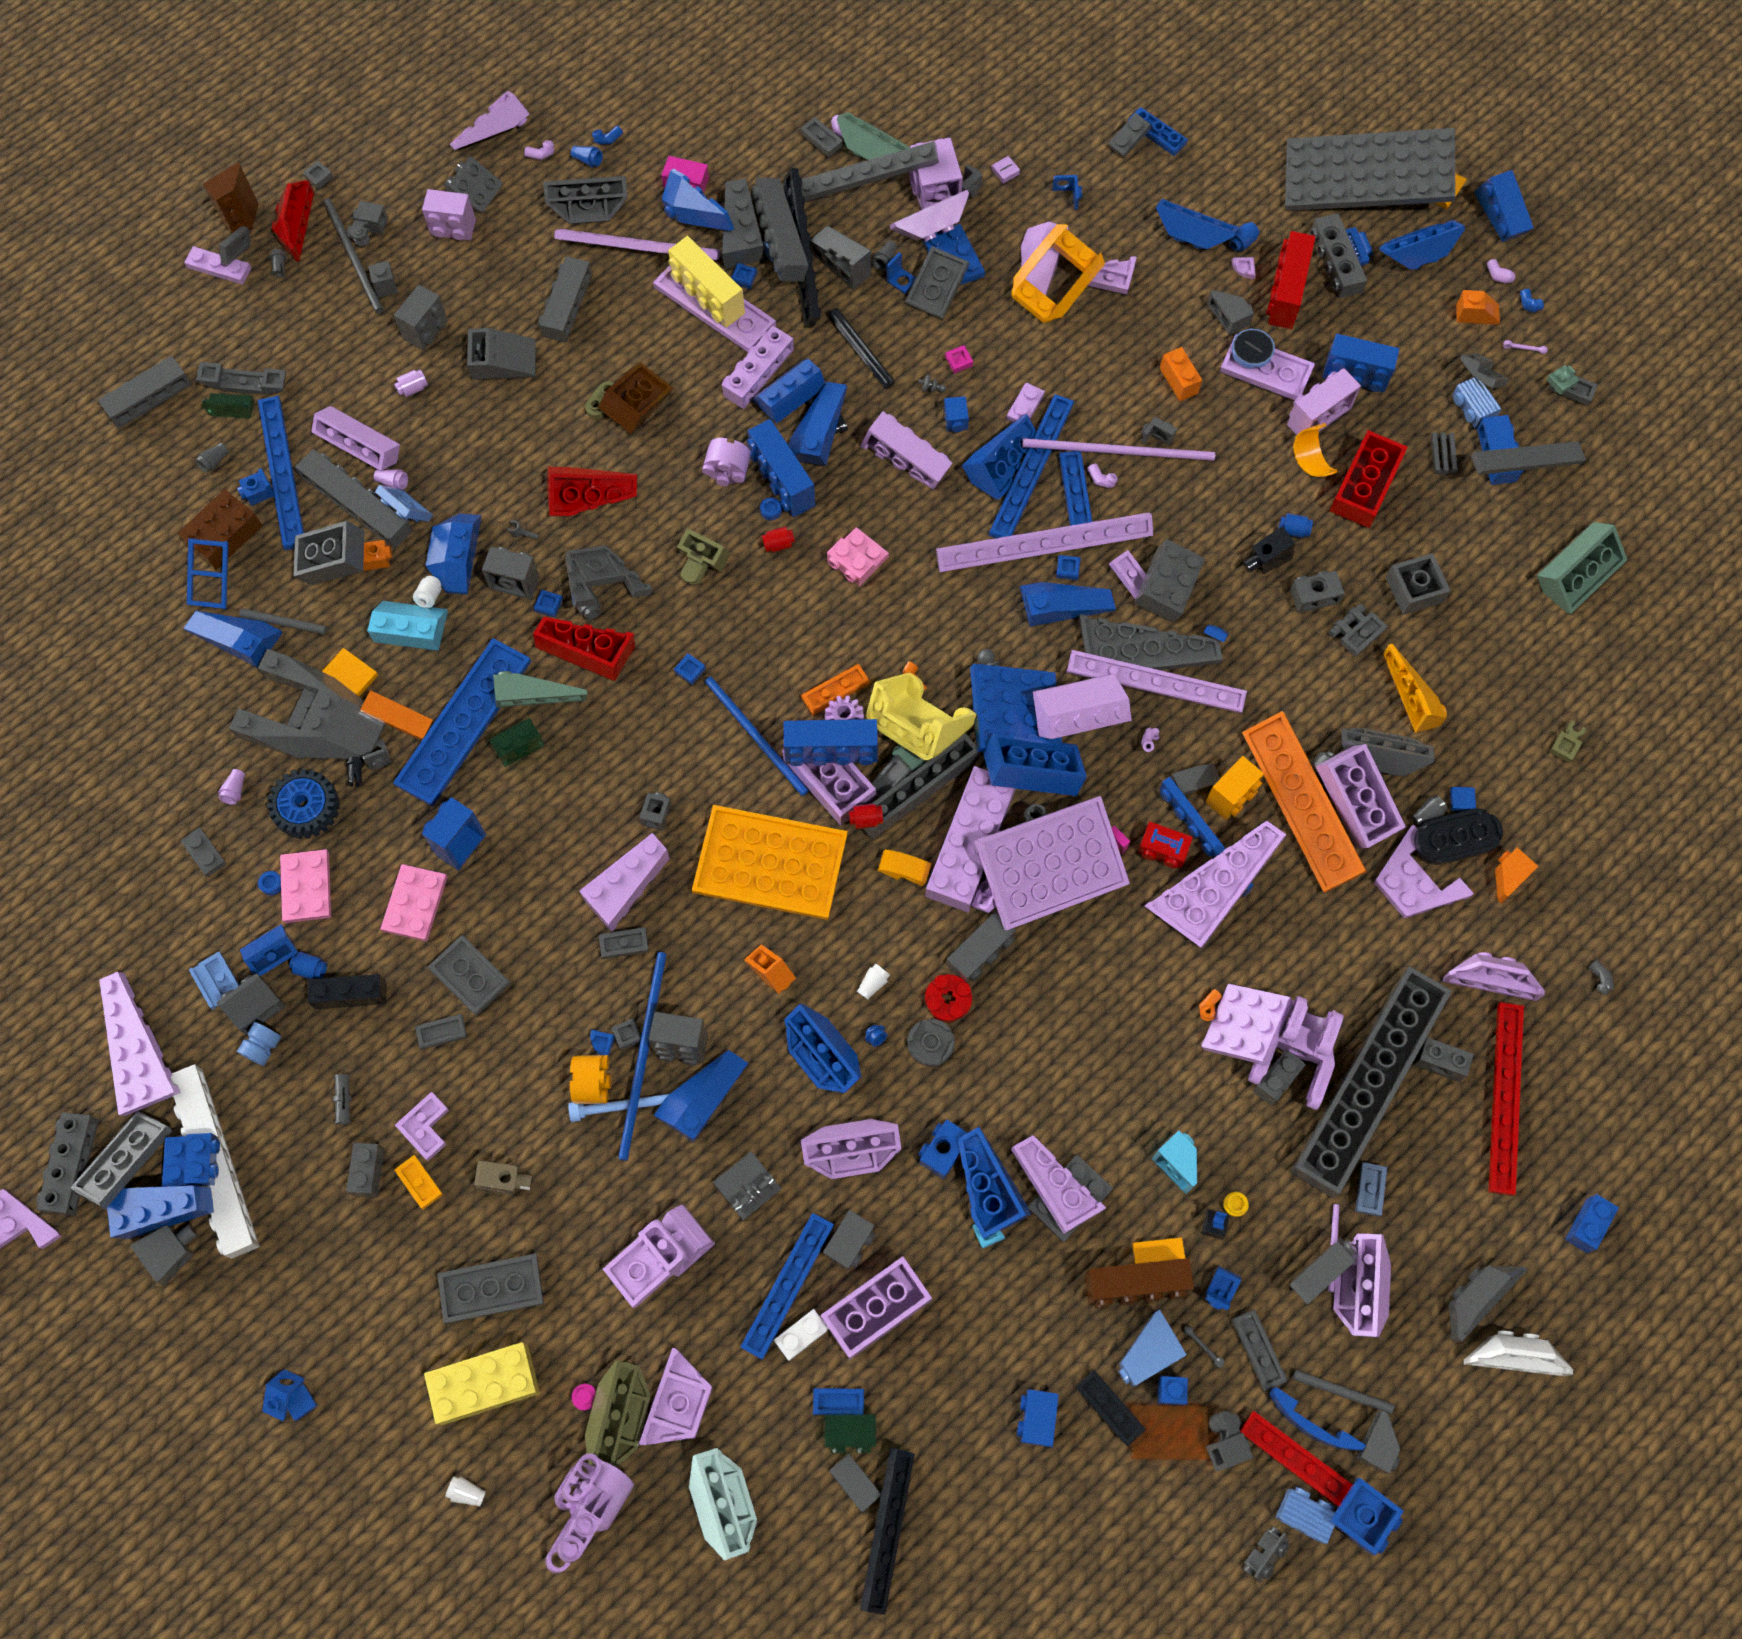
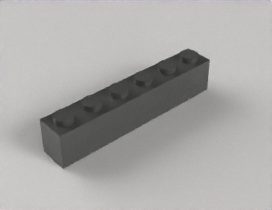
[751,178,809,281]
[295,449,412,549]
[863,734,980,840]

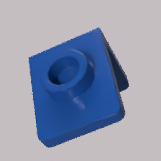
[1052,175,1082,210]
[886,252,916,294]
[262,1370,304,1421]

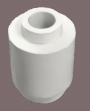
[413,576,441,608]

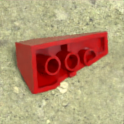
[547,467,637,516]

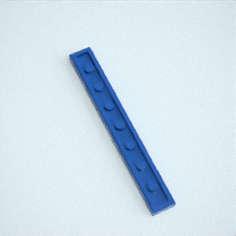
[989,394,1074,539]
[258,395,304,551]

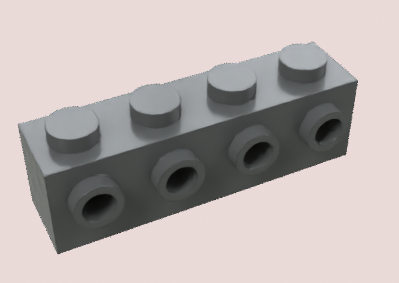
[37,1112,99,1216]

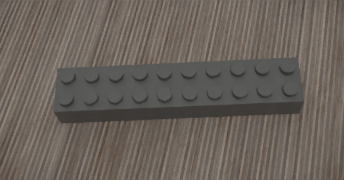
[1290,966,1452,1199]

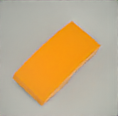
[878,849,931,886]

